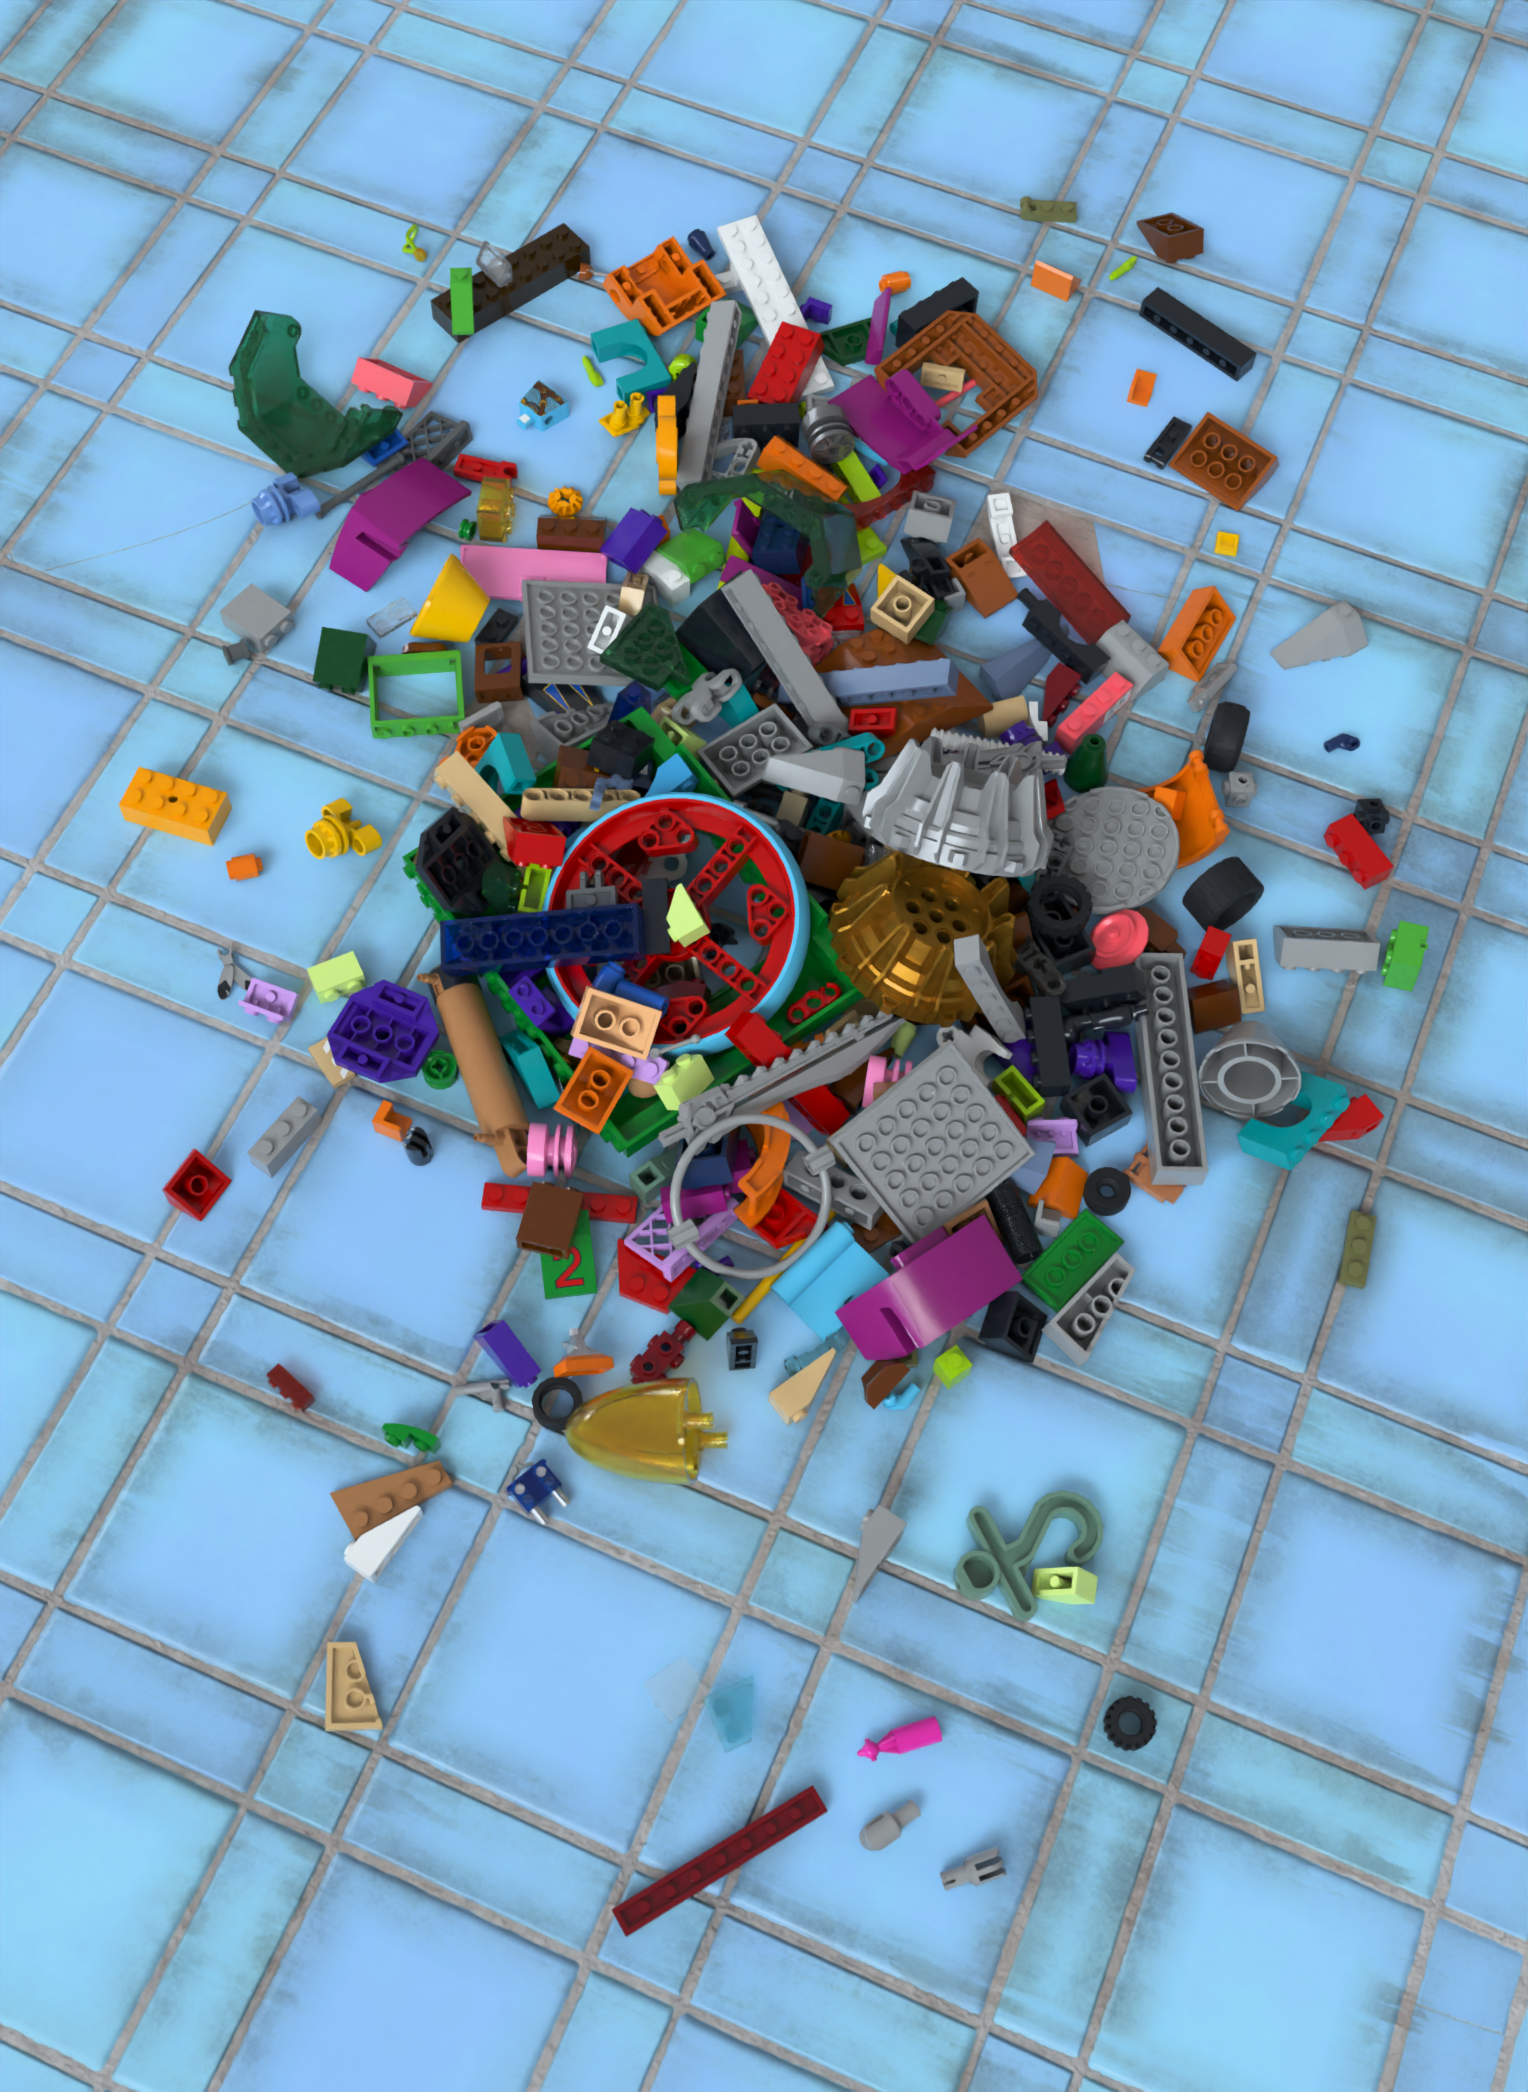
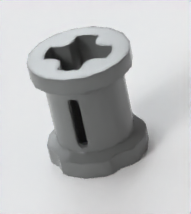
[221,639,251,666]

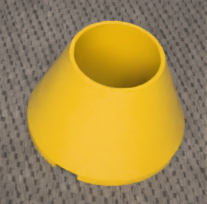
[409,553,491,643]

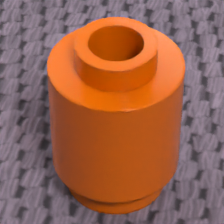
[879,271,911,295]
[226,853,263,881]

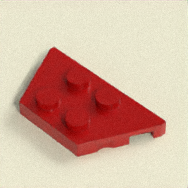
[738,1188,828,1249]
[617,1238,697,1315]

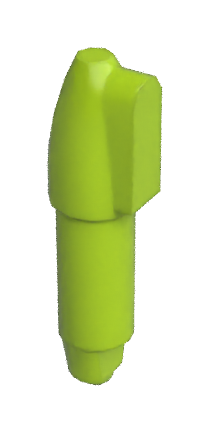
[1109,256,1137,281]
[582,356,603,387]

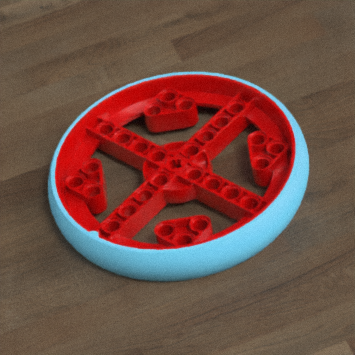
[540,792,811,1061]

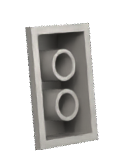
[1096,620,1169,703]

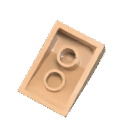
[571,986,662,1060]

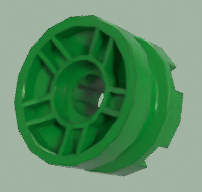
[422,1050,458,1090]

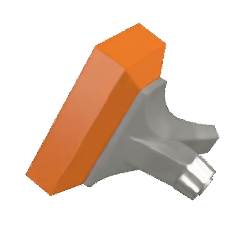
[553,1328,614,1377]

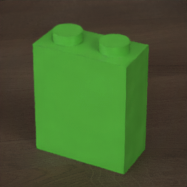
[656,527,727,584]

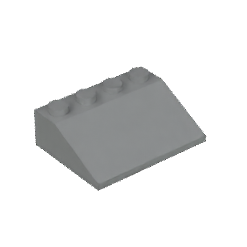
[697,703,814,798]

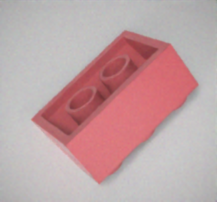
[351,357,433,410]

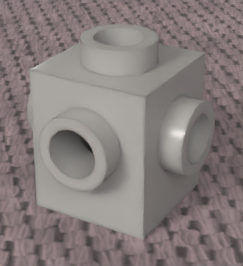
[1222,771,1257,807]

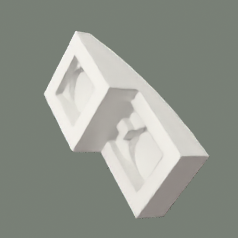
[1027,701,1048,749]

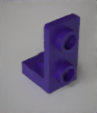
[800,297,832,325]

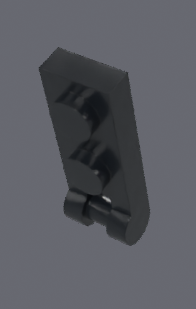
[1143,417,1192,470]

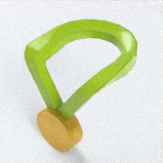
[402,224,427,262]

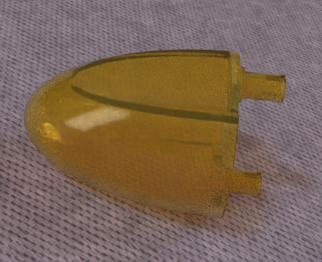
[565,1377,728,1485]

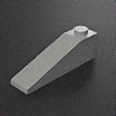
[530,702,627,763]
[762,747,865,806]

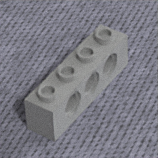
[782,1149,884,1231]

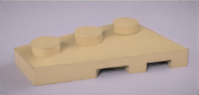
[325,1642,383,1731]

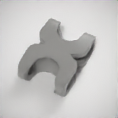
[671,668,742,725]

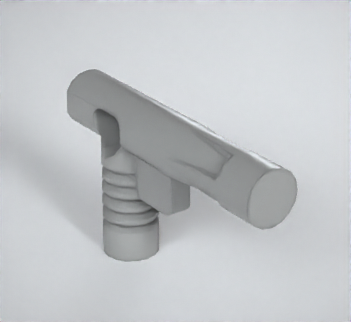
[455,1378,510,1412]

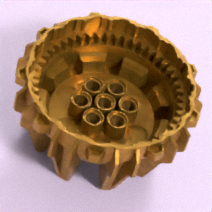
[827,851,1018,1028]

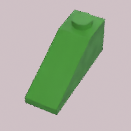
[450,267,474,335]

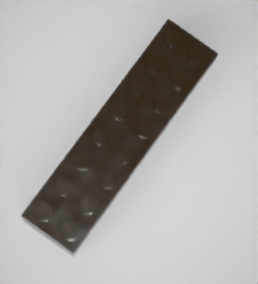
[431,223,590,343]

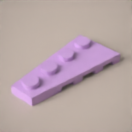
[568,1037,670,1085]

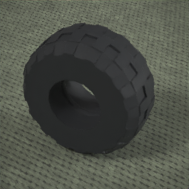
[1203,701,1250,773]

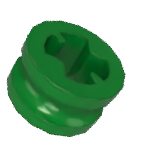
[458,519,477,541]

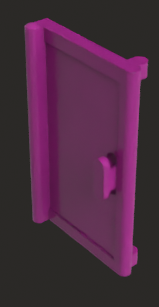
[731,498,761,563]

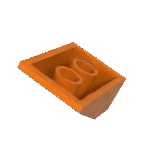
[553,1046,634,1135]

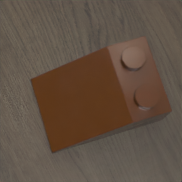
[1137,212,1204,263]

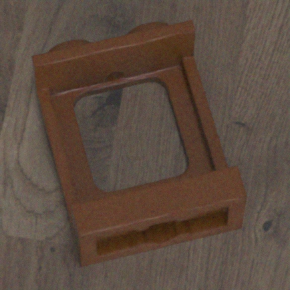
[474,641,525,704]

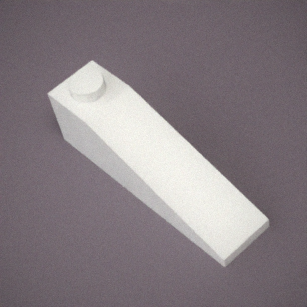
[639,550,690,607]

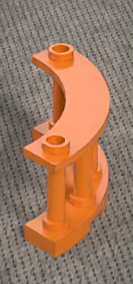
[733,1083,791,1230]

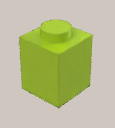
[932,1345,973,1390]

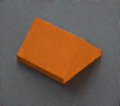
[1031,260,1082,302]
[1026,1156,1088,1220]

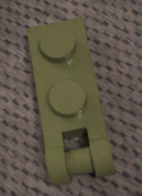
[1020,196,1077,223]

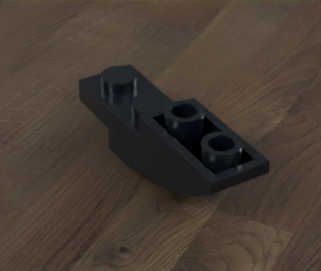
[900,537,956,601]

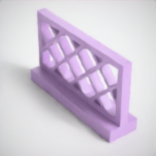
[624,1197,739,1283]

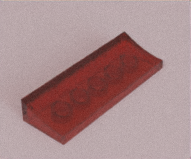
[1009,520,1131,645]

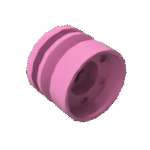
[862,1055,913,1108]
[527,1123,578,1178]

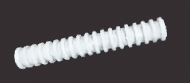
[930,727,1067,776]

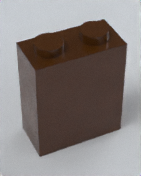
[796,830,866,891]
[516,1181,585,1260]

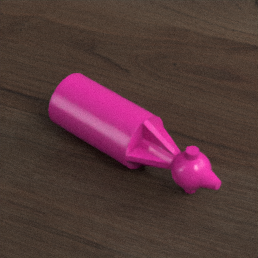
[857,1716,942,1762]

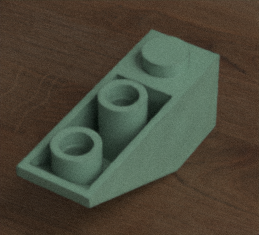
[629,1147,678,1205]

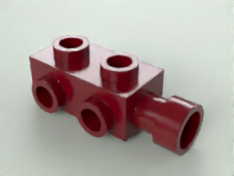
[629,1319,697,1391]

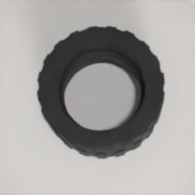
[1182,857,1264,931]

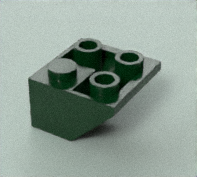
[667,1267,746,1341]

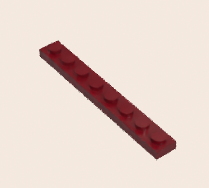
[612,1785,828,1938]

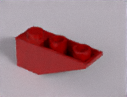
[1318,1094,1385,1142]

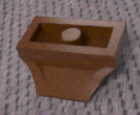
[861,1359,910,1409]

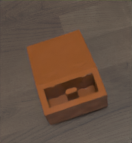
[945,538,1018,619]

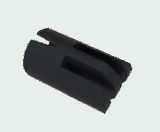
[402,1127,433,1166]

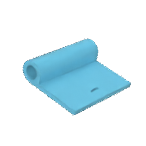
[770,1221,890,1344]

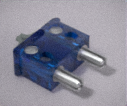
[507,1459,570,1526]

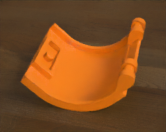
[1135,750,1230,870]

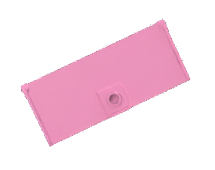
[460,544,608,602]

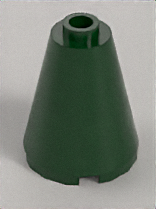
[1063,734,1109,794]

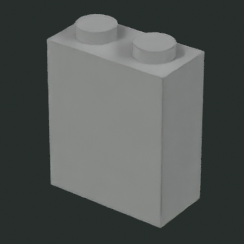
[220,583,295,654]

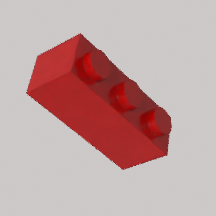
[1323,813,1394,890]

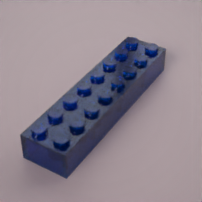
[440,903,645,977]

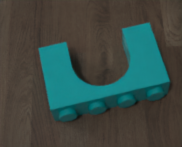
[591,319,673,407]
[467,732,536,814]
[1237,1070,1350,1171]

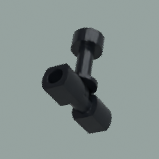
[897,557,931,596]

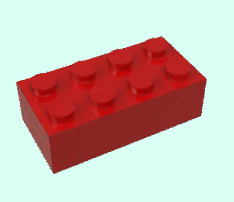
[747,321,825,404]

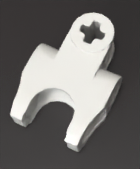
[936,1024,1013,1088]

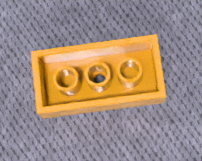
[119,767,232,846]

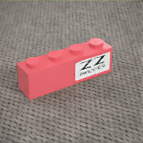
[1054,672,1133,755]

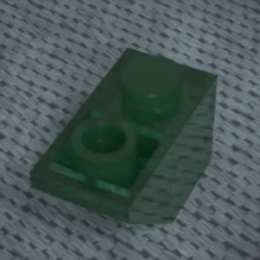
[482,861,523,922]

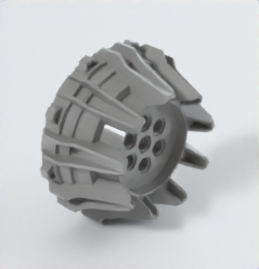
[862,736,1054,877]

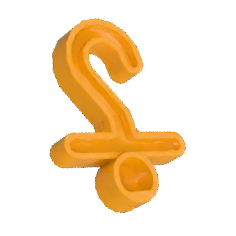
[656,395,678,495]

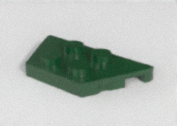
[819,317,872,367]

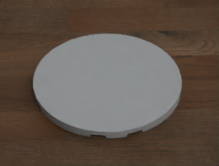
[1046,786,1180,914]

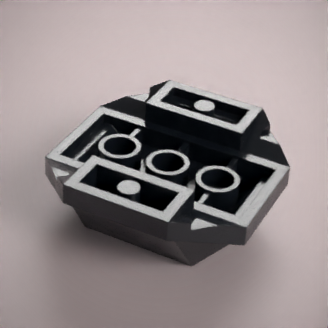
[413,806,508,915]

